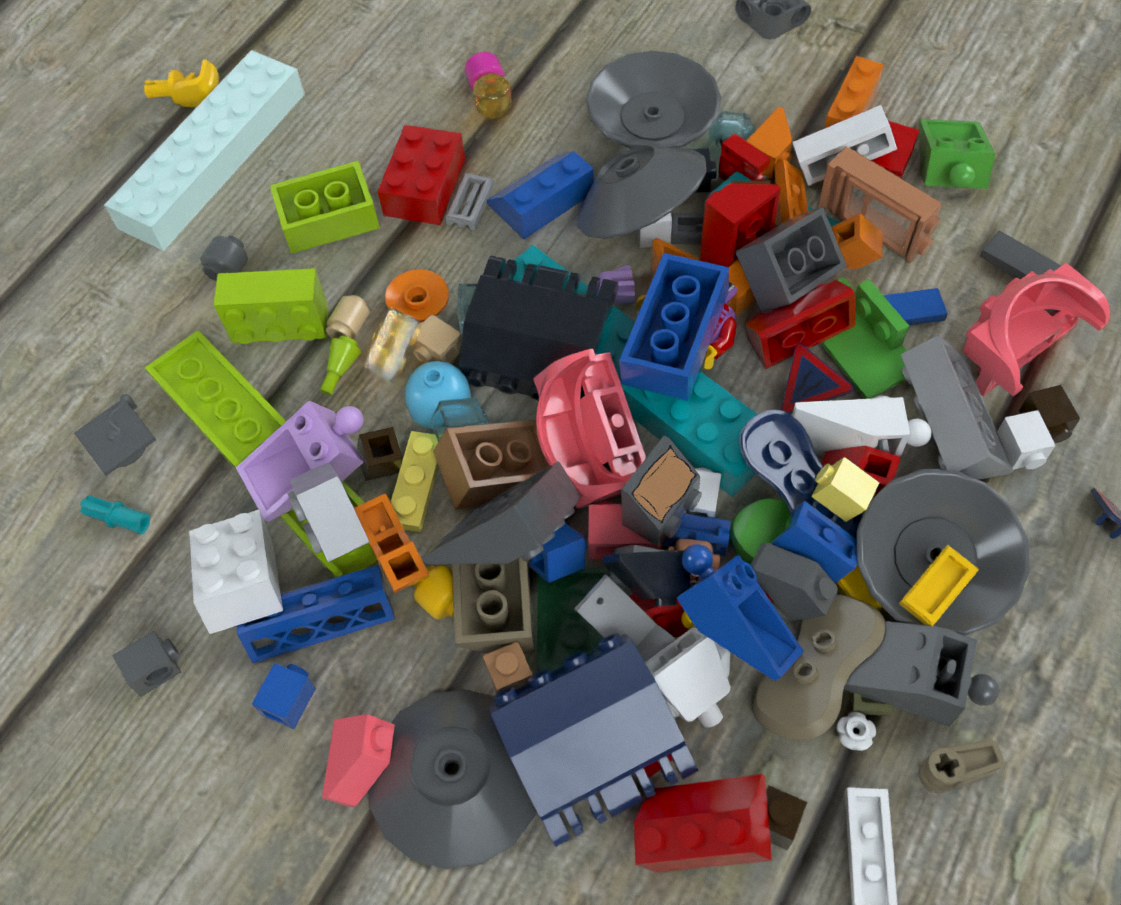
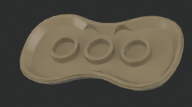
[752,595,886,741]

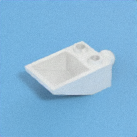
[792,396,932,457]

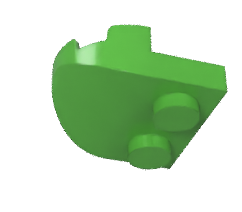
[729,499,791,565]

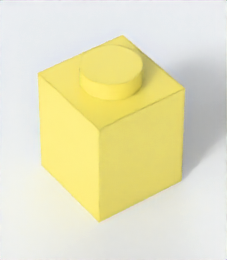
[811,457,879,522]

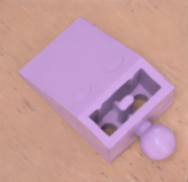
[236,401,364,522]

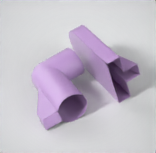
[598,265,635,304]

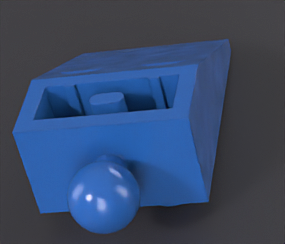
[677,544,804,681]

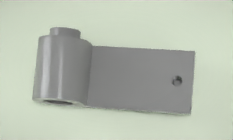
[574,575,676,662]

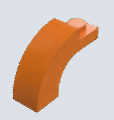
[354,493,429,594]

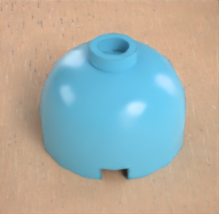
[404,361,472,429]

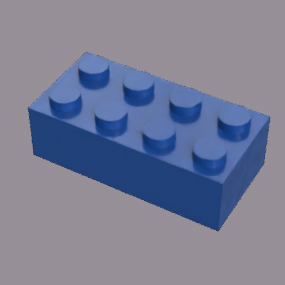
[619,253,729,401]

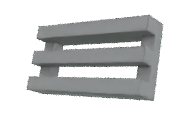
[445,173,494,231]

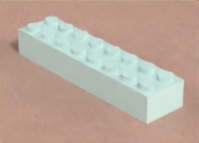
[104,50,305,251]

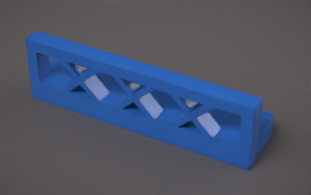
[237,564,395,663]

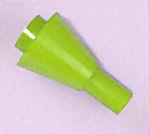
[319,336,362,396]

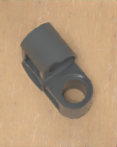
[735,0,812,39]

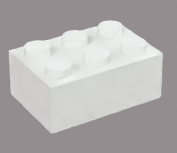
[189,509,283,634]

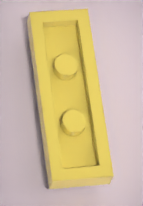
[391,431,442,532]

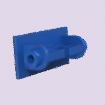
[662,513,731,556]

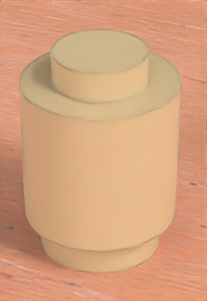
[326,295,370,339]

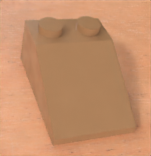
[433,419,550,510]

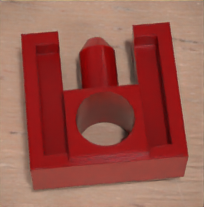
[718,133,771,181]

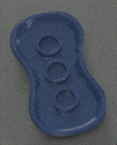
[739,409,864,539]

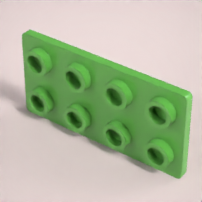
[820,277,909,399]

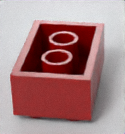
[377,125,465,226]

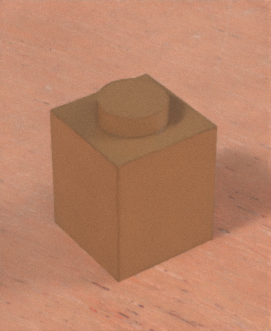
[483,641,533,694]

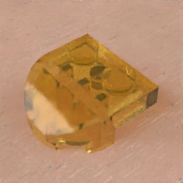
[363,307,420,382]

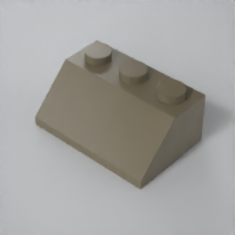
[452,557,534,654]

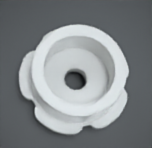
[837,712,876,751]

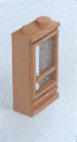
[818,146,942,264]

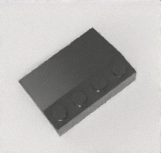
[422,461,581,564]

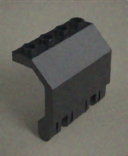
[459,255,619,401]

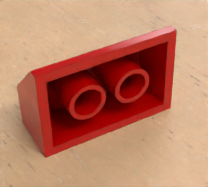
[700,184,781,267]
[745,280,855,369]
[634,774,772,873]

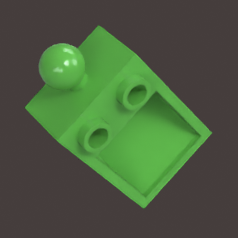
[918,119,996,189]

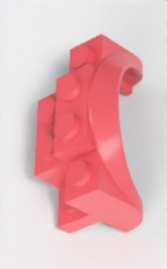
[962,263,1110,396]
[533,349,646,509]

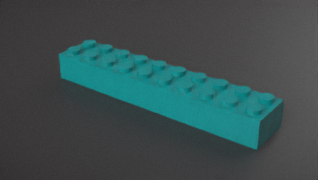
[513,245,758,498]

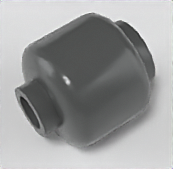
[200,236,248,282]

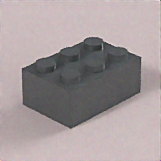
[735,207,847,312]

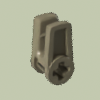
[918,740,1005,793]

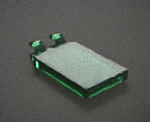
[537,566,610,672]

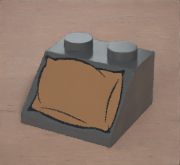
[621,436,702,547]

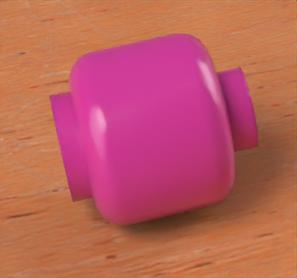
[464,52,505,96]

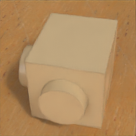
[410,314,462,365]

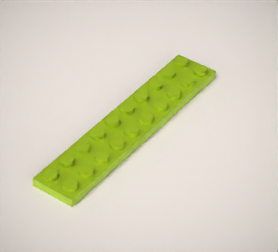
[144,330,378,578]

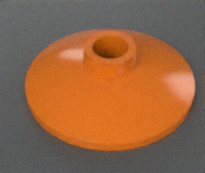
[385,269,449,323]

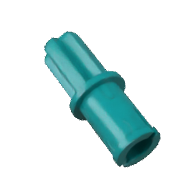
[80,495,151,535]

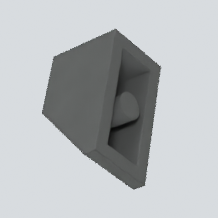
[750,543,838,621]

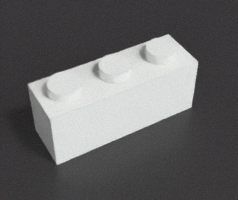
[793,105,897,186]

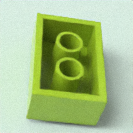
[269,160,380,254]
[213,268,329,344]

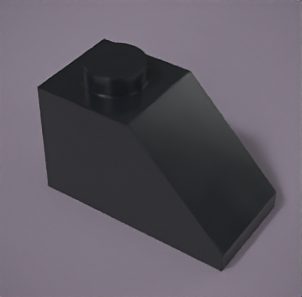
[603,550,691,607]

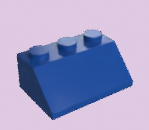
[486,151,594,239]

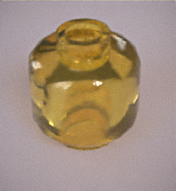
[473,74,512,118]

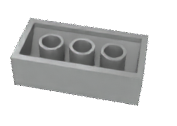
[901,335,1014,480]

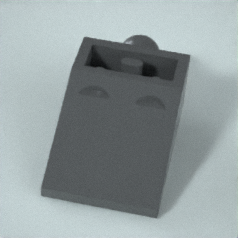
[844,621,999,727]

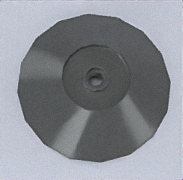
[586,51,722,149]
[577,145,707,239]
[856,469,1030,635]
[368,689,537,869]

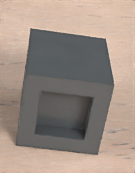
[113,631,181,697]

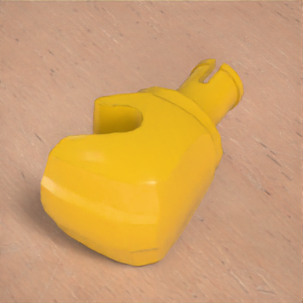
[144,59,219,107]

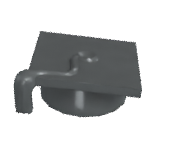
[74,394,156,476]

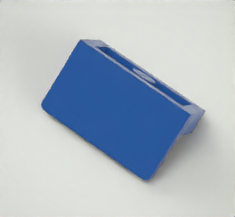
[772,501,857,583]

